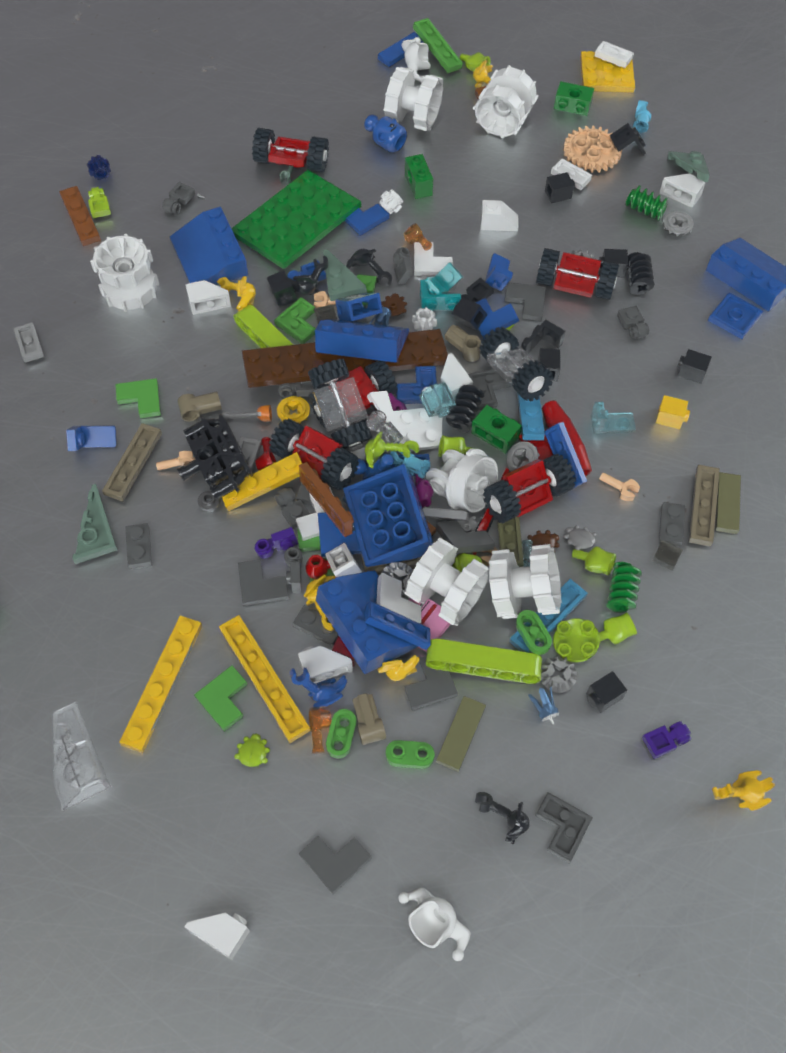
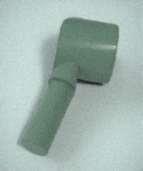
[280,165,294,184]

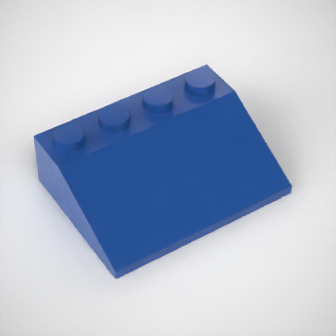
[170,207,248,285]
[706,238,786,312]
[315,319,409,362]
[343,464,434,567]
[316,570,418,674]

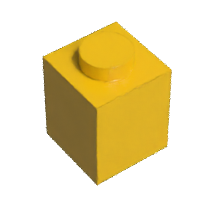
[655,395,690,429]

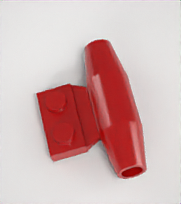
[519,400,592,476]

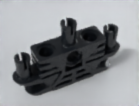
[177,414,253,500]

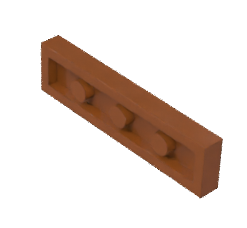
[59,186,101,246]
[299,462,354,537]

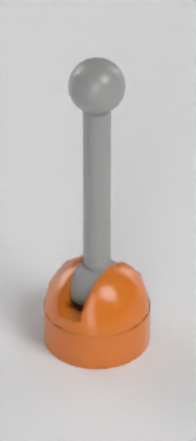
[222,405,272,422]

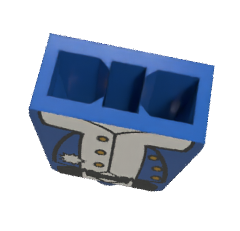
[335,293,383,321]

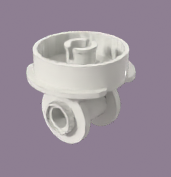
[426,448,498,512]

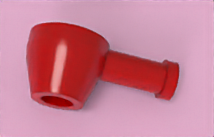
[255,437,277,470]
[305,555,331,579]

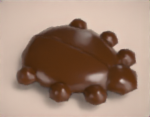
[381,293,407,316]
[527,530,560,552]

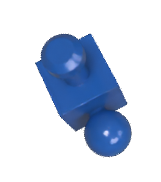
[354,454,394,480]

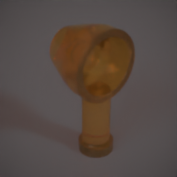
[404,223,432,251]
[309,707,331,754]

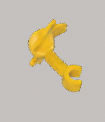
[473,60,493,88]
[217,276,256,311]
[304,574,337,631]
[378,655,420,681]
[712,770,775,811]

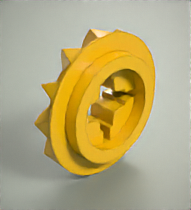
[277,396,310,424]

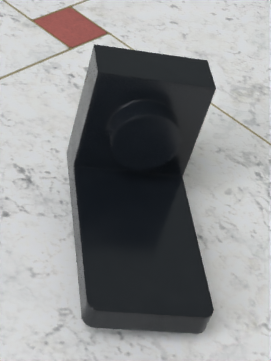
[609,123,646,155]
[267,270,297,308]
[521,319,566,358]

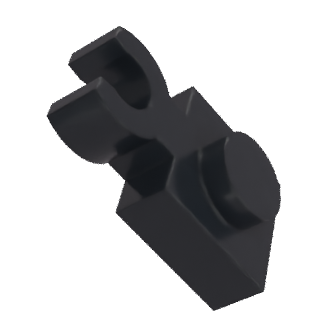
[461,277,494,302]

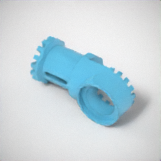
[633,100,652,134]
[390,451,430,479]

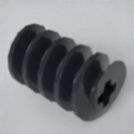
[627,252,655,295]
[446,385,484,433]

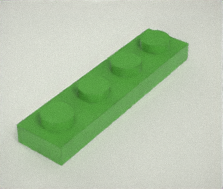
[413,18,463,73]

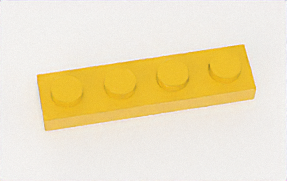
[222,452,303,511]

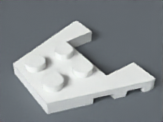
[367,386,442,452]

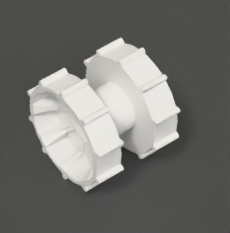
[473,65,539,139]
[384,67,444,131]
[90,233,159,312]
[404,537,490,626]
[489,544,562,619]

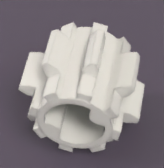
[379,189,404,214]
[412,307,437,331]

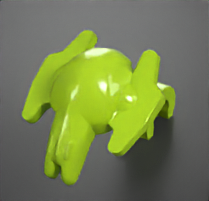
[365,432,419,468]

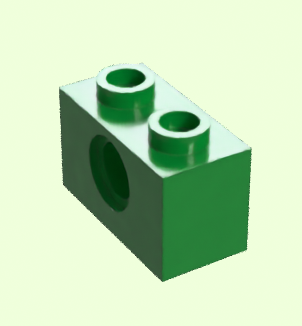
[554,81,595,116]
[405,154,433,199]
[471,405,522,454]

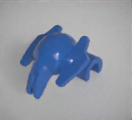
[289,668,347,708]

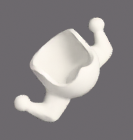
[401,37,431,83]
[398,887,471,961]

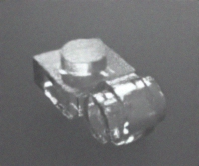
[366,410,404,453]

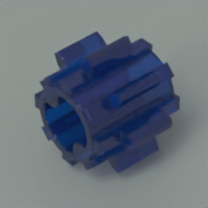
[87,155,111,180]

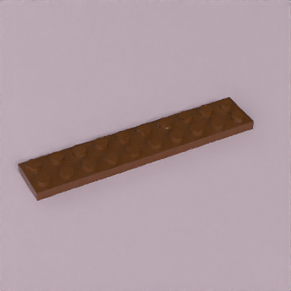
[242,329,448,388]

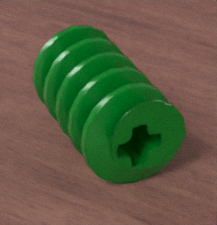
[625,185,668,221]
[607,562,642,613]

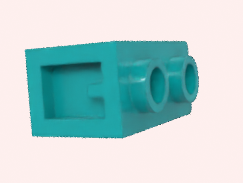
[425,262,463,295]
[420,280,461,311]

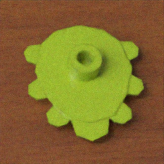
[234,733,270,767]

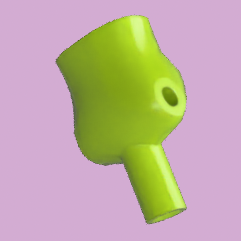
[460,52,491,72]
[438,435,472,457]
[572,546,616,576]
[599,612,637,645]

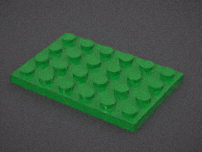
[231,170,362,269]

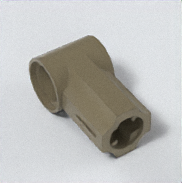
[445,325,481,362]
[177,391,222,422]
[352,693,386,745]

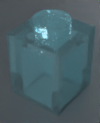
[419,383,456,418]

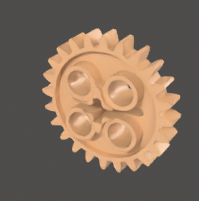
[563,126,622,173]

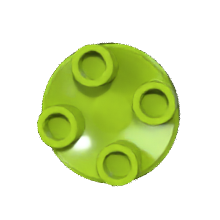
[553,618,600,663]

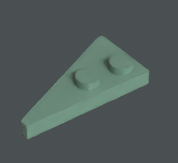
[667,151,710,182]
[323,249,367,301]
[72,484,117,564]

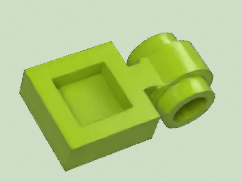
[88,187,111,219]

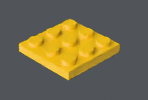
[580,51,635,93]

